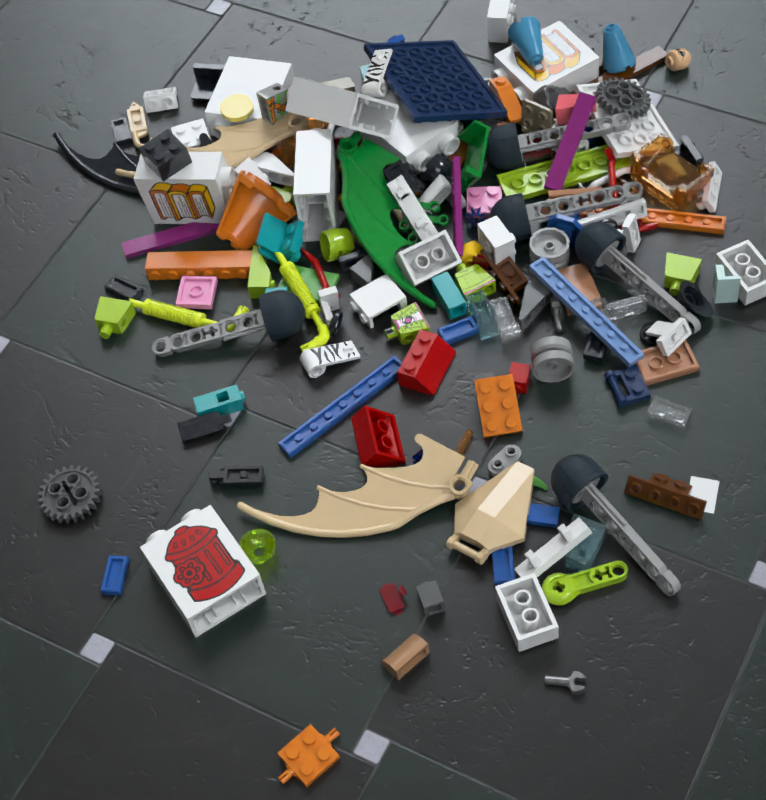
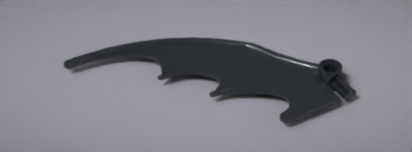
[53,132,212,195]

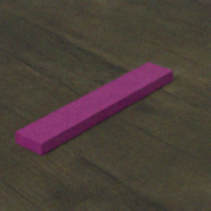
[544,92,597,190]
[451,156,463,257]
[122,222,219,259]

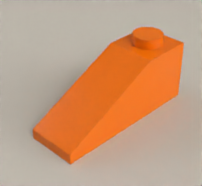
[489,76,522,123]

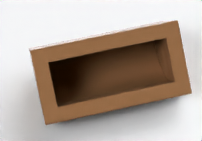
[381,634,429,680]

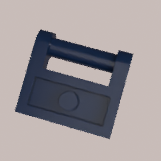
[604,365,651,407]

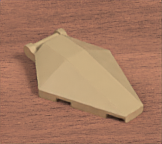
[446,461,535,565]

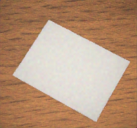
[690,476,719,514]

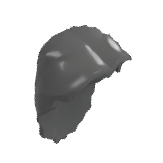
[533,85,573,115]

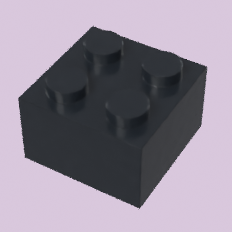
[139,129,192,182]

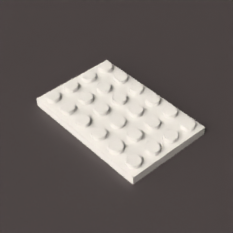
[575,79,679,158]

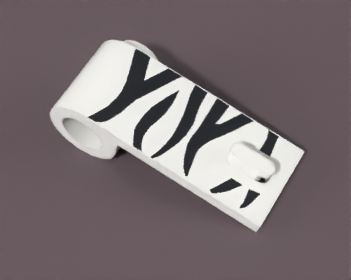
[361,49,393,98]
[300,341,360,378]

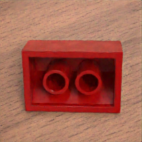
[397,329,456,396]
[351,406,406,468]

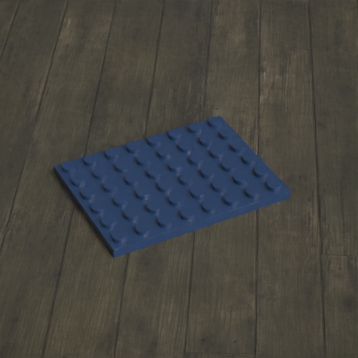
[363,40,508,123]

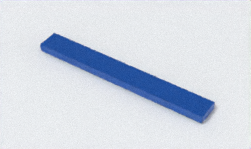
[278,356,402,458]

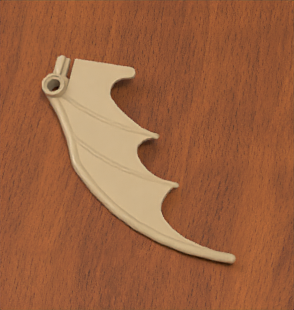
[115,112,309,179]
[237,434,479,538]

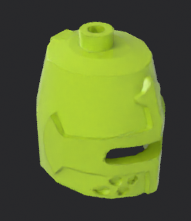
[320,228,355,262]

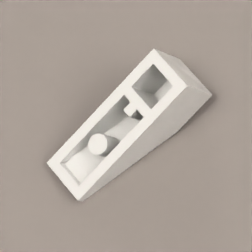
[253,152,294,188]

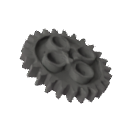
[596,77,651,120]
[37,465,102,524]

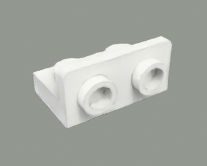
[143,87,178,113]

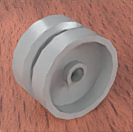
[529,227,570,270]
[530,336,575,383]

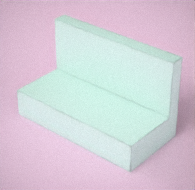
[712,265,741,303]

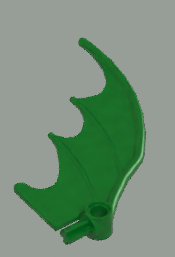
[335,131,437,309]

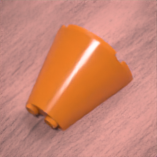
[216,170,297,250]

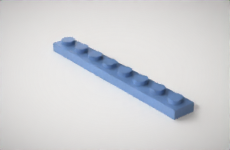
[529,256,644,368]

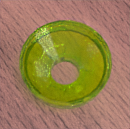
[239,529,276,564]

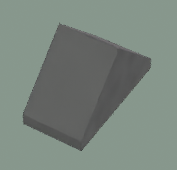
[350,255,374,287]

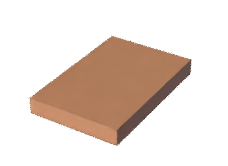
[558,263,603,316]
[634,340,700,386]

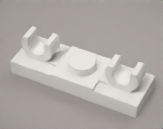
[696,161,722,213]

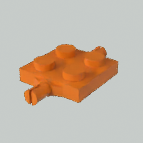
[277,724,340,787]

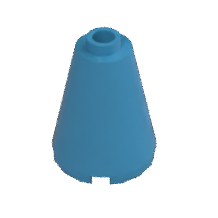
[507,16,544,66]
[603,23,636,73]

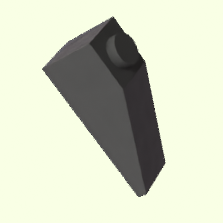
[518,276,555,332]

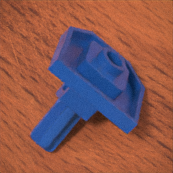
[547,213,583,247]

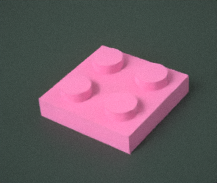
[467,186,502,218]
[176,276,218,309]

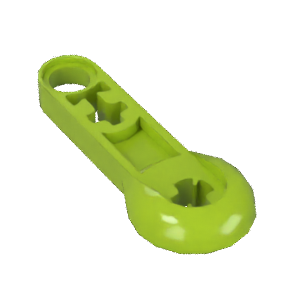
[541,561,628,605]

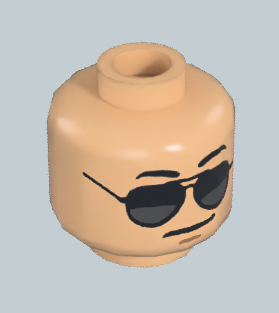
[665,48,691,71]

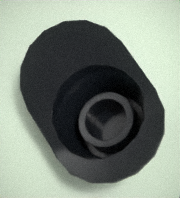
[676,281,714,317]

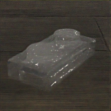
[647,396,692,428]

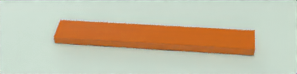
[580,202,726,234]

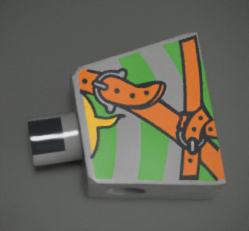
[256,83,291,125]

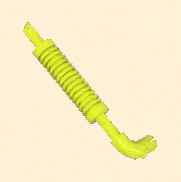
[274,252,330,352]
[129,298,249,332]

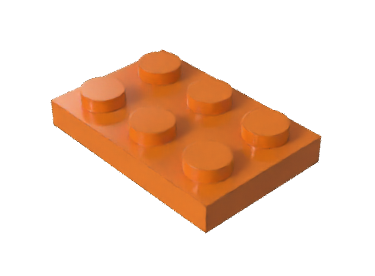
[474,374,523,438]

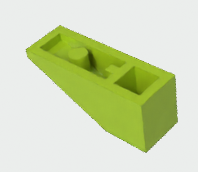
[248,245,276,298]

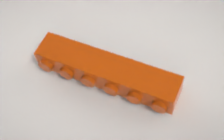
[145,250,252,280]

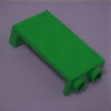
[449,120,490,193]

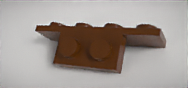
[480,249,528,308]
[624,473,707,520]

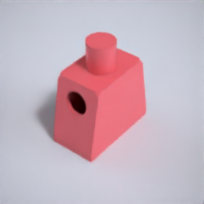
[555,94,597,125]

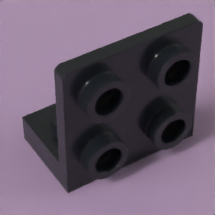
[383,159,426,199]

